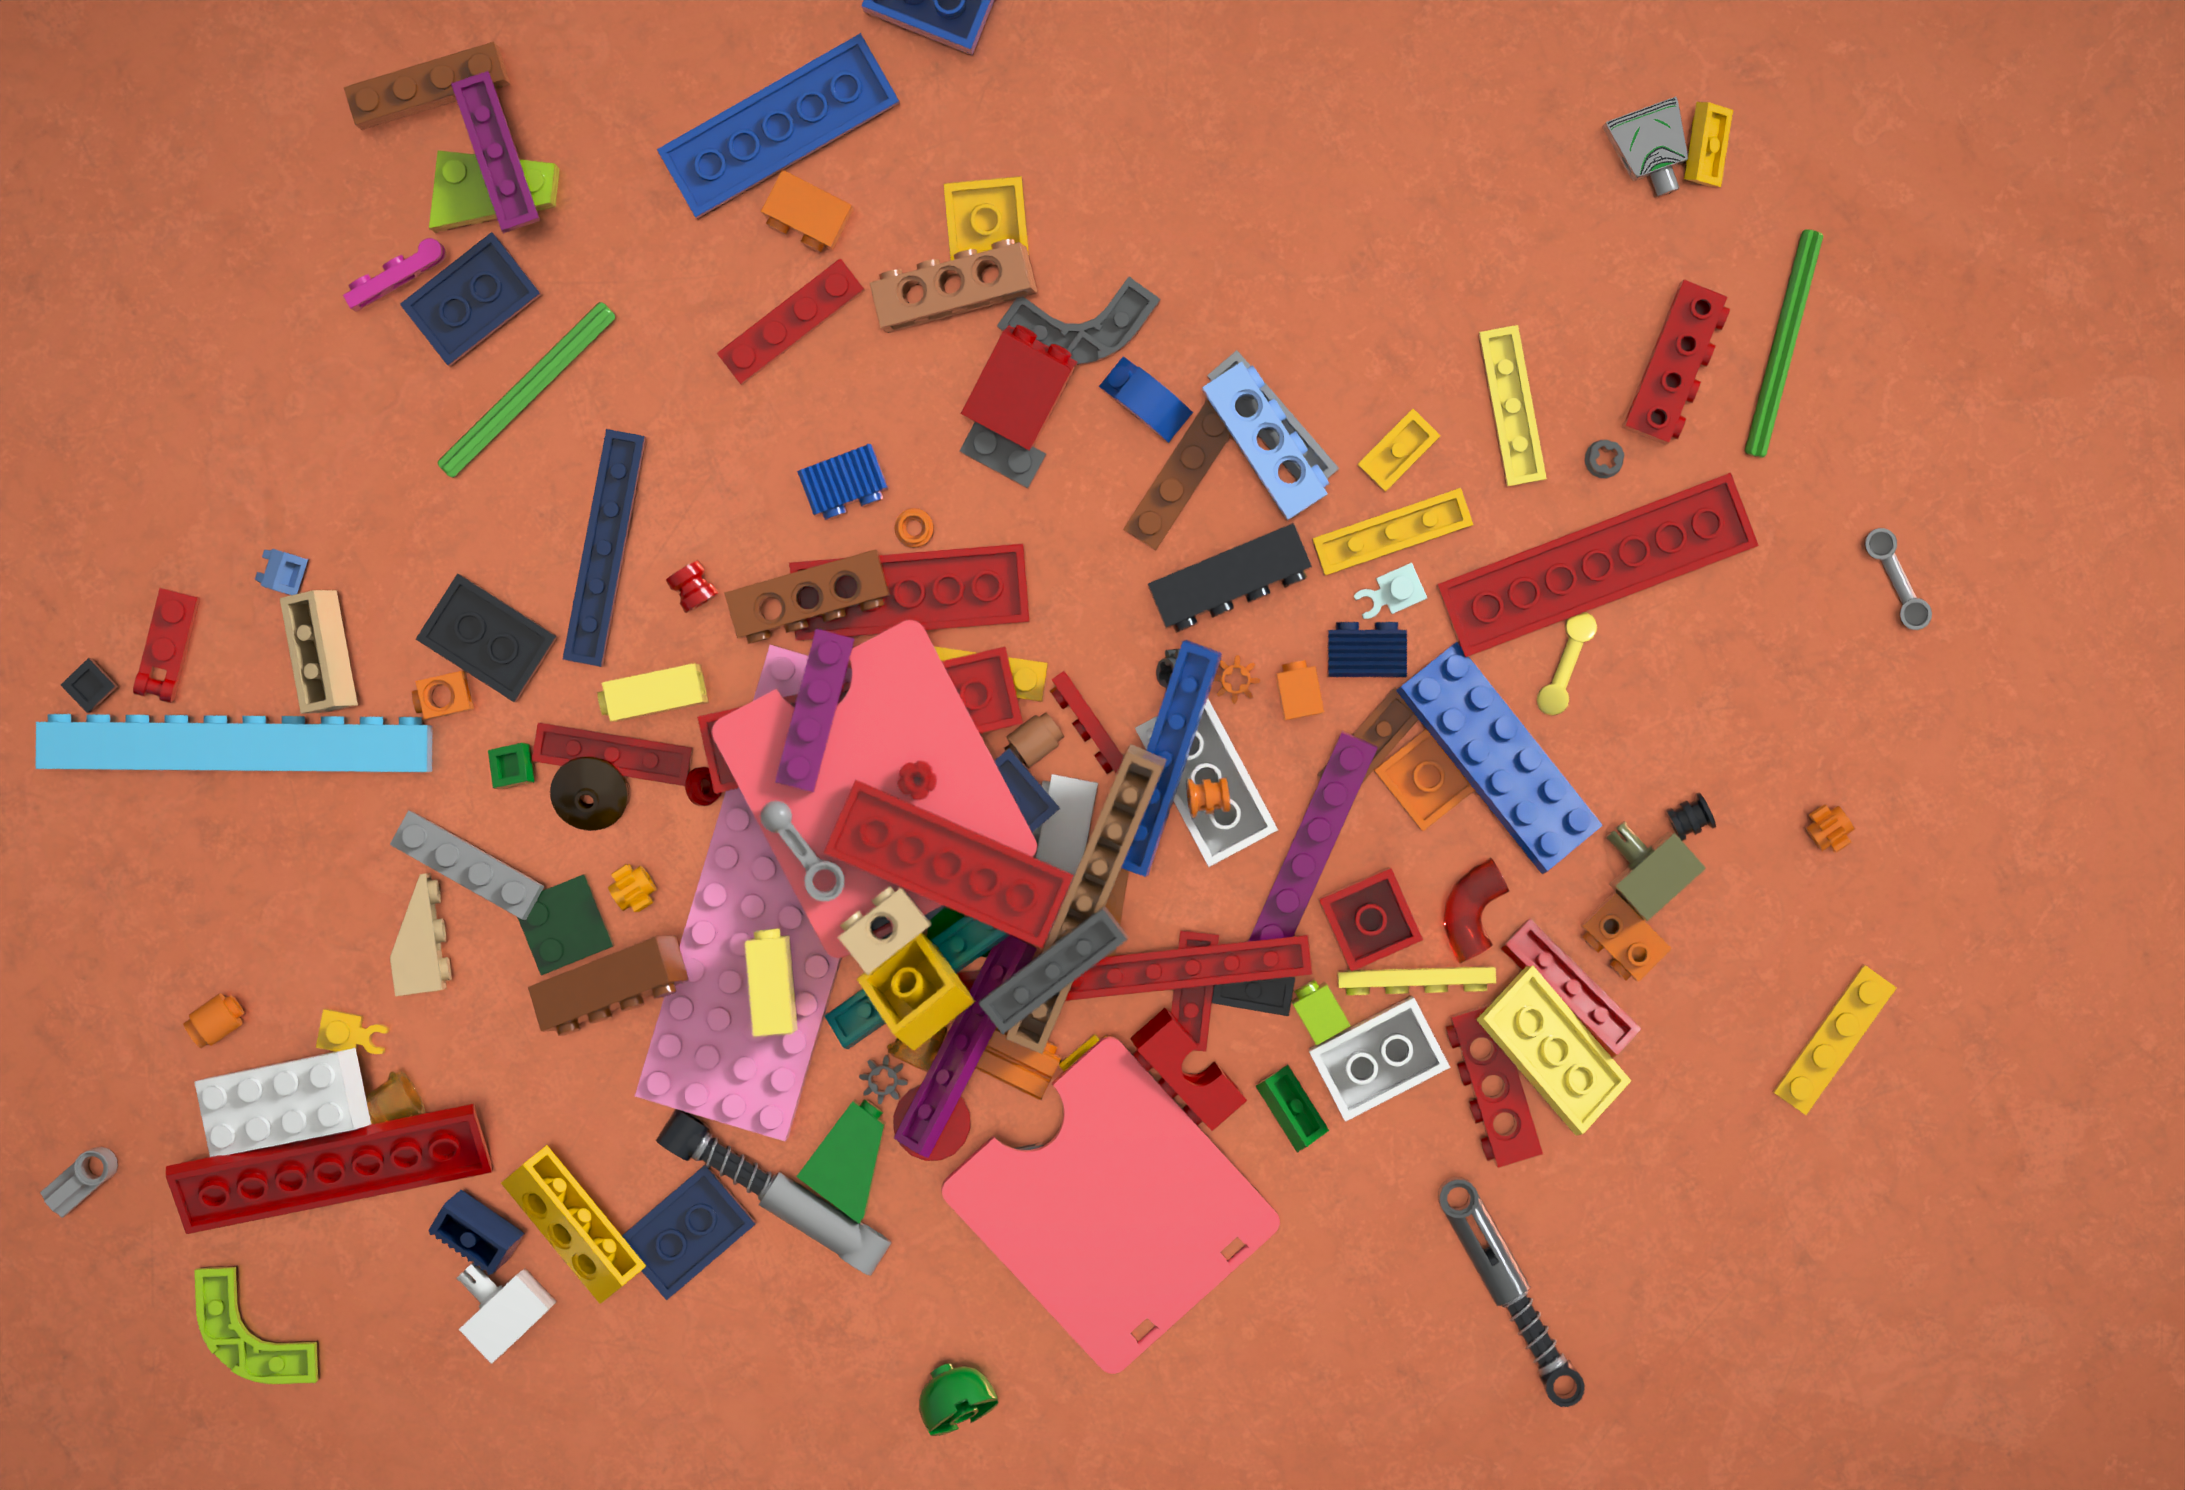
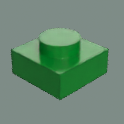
[488,743,534,790]

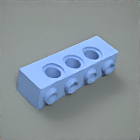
[1202,362,1330,521]

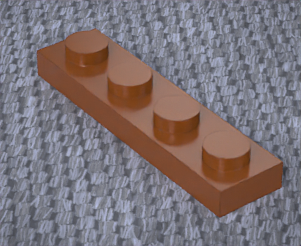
[1123,399,1231,551]

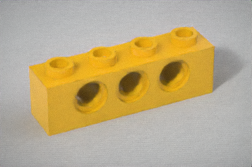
[501,1145,646,1304]

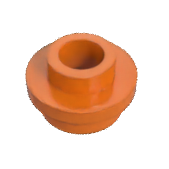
[894,508,934,548]

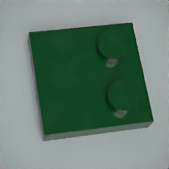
[517,874,615,976]

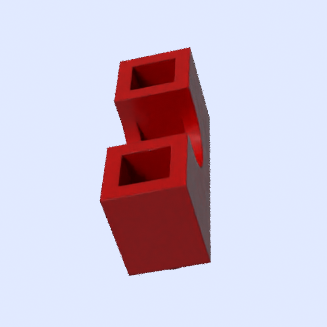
[1130,1007,1247,1131]

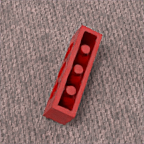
[1445,1003,1543,1168]

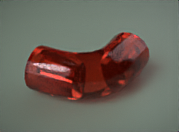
[1443,858,1509,963]

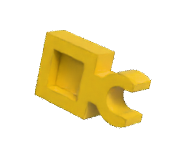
[316,1009,389,1054]

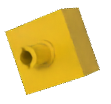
[857,933,975,1051]

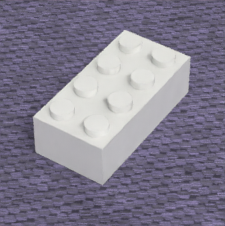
[1135,698,1278,867]
[194,1048,371,1157]

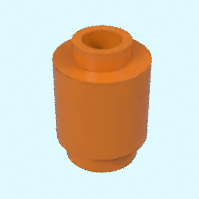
[183,993,244,1048]

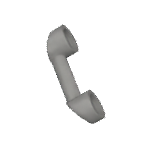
[1865,528,1932,630]

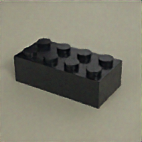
[1148,523,1312,633]

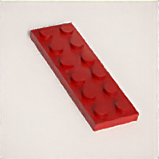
[789,544,1030,641]
[824,780,1074,948]

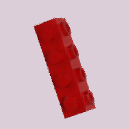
[1622,280,1730,445]

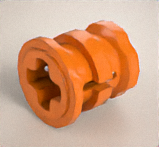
[1186,778,1230,818]

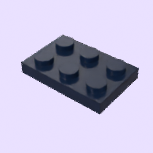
[400,232,542,367]
[622,1164,756,1301]

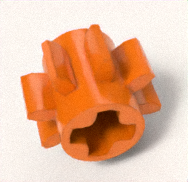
[1214,655,1260,704]
[1806,805,1855,853]

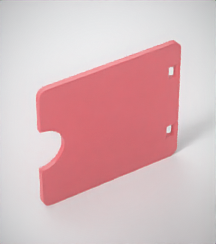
[712,620,1037,958]
[941,1037,1280,1374]

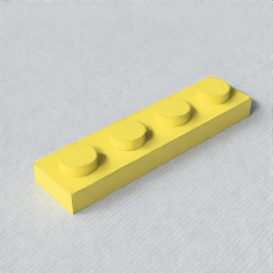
[1479,325,1547,487]
[1337,966,1496,995]

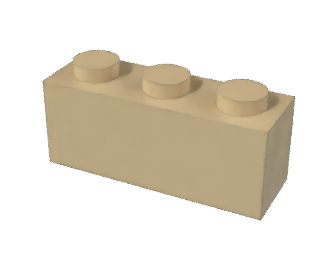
[280,590,358,714]

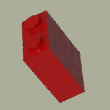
[961,325,1078,451]

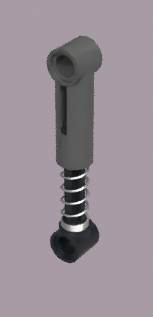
[1438,1177,1585,1407]

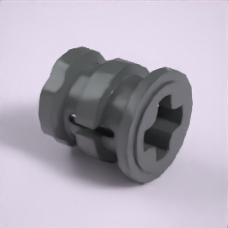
[1584,440,1624,479]

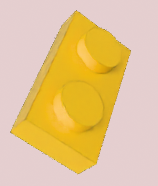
[1684,102,1733,187]
[1357,409,1441,492]

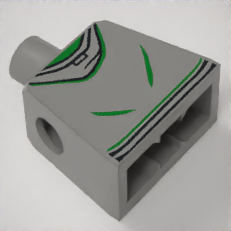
[1603,97,1688,197]

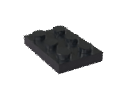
[416,573,557,702]

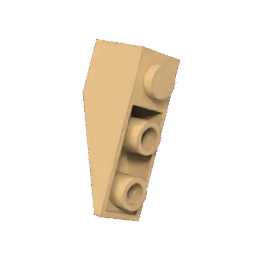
[390,873,452,996]

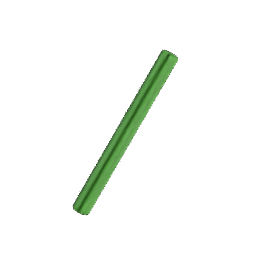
[1745,229,1823,458]
[437,302,616,478]

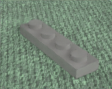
[1207,350,1339,481]
[390,810,544,920]

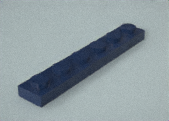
[563,429,646,667]

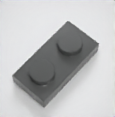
[959,422,1047,488]

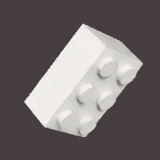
[1308,996,1450,1122]

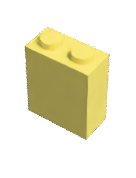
[597,663,709,722]
[745,929,798,1037]

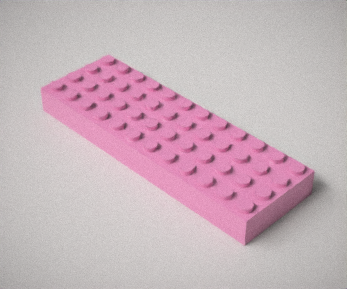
[635,645,852,1141]

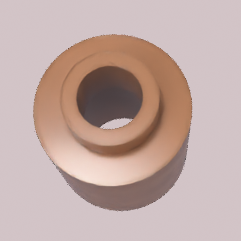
[1004,712,1064,768]

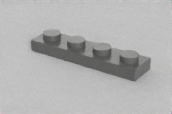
[978,906,1128,1034]

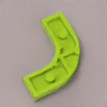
[194,1267,318,1384]

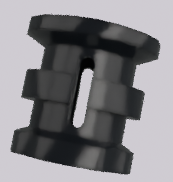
[1666,792,1716,841]

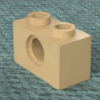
[838,887,931,975]

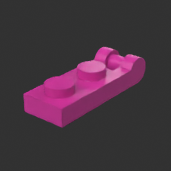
[343,238,446,312]

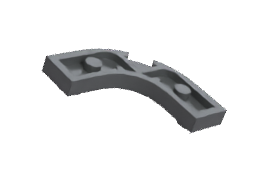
[997,277,1161,364]

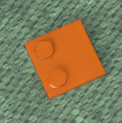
[1374,729,1475,831]

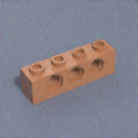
[870,239,1037,333]

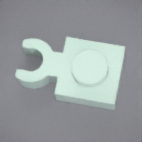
[1353,563,1427,619]

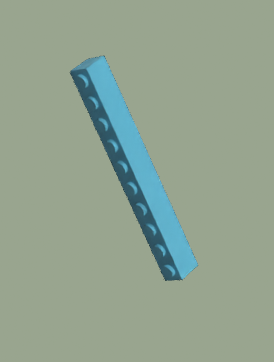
[36,714,432,772]

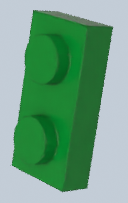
[1256,1065,1329,1152]

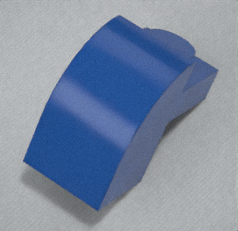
[1099,356,1193,443]

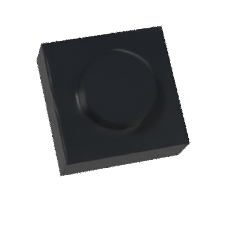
[60,658,118,713]

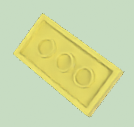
[1477,966,1631,1135]

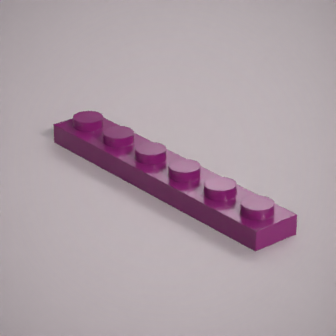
[1249,731,1378,941]
[894,935,1037,1158]

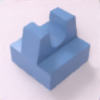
[255,548,308,595]

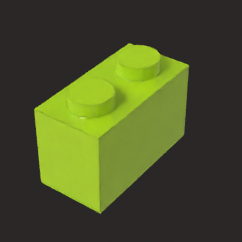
[1291,979,1351,1045]

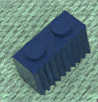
[1327,622,1407,678]
[429,1189,524,1275]

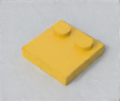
[943,176,1029,260]

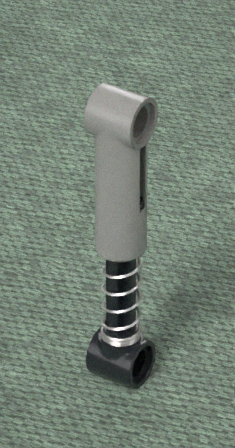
[656,1109,892,1276]

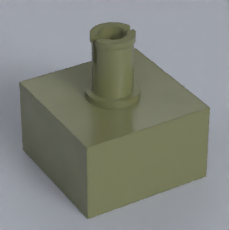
[1606,821,1706,921]

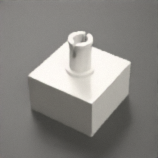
[456,1262,557,1364]

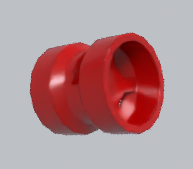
[666,560,719,613]

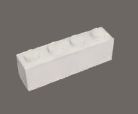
[1032,774,1098,934]

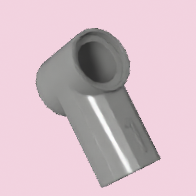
[40,1147,118,1218]

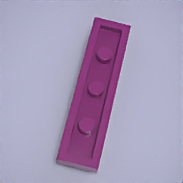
[451,71,540,233]
[775,629,855,792]

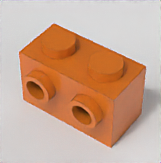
[1580,892,1672,982]

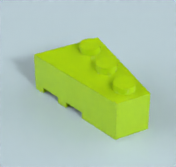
[429,150,560,233]

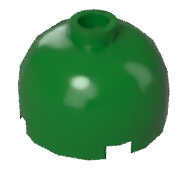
[919,1363,999,1436]

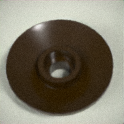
[550,757,628,831]

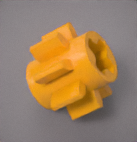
[608,864,657,913]

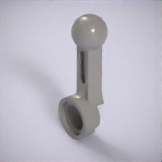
[760,801,845,901]

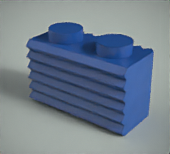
[797,444,888,520]

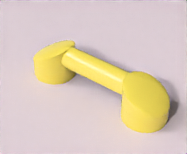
[1536,612,1597,715]

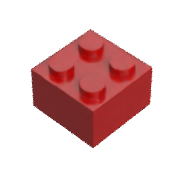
[1318,867,1423,972]

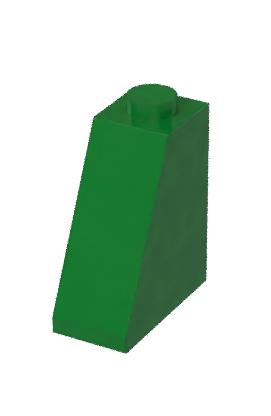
[796,1099,886,1224]

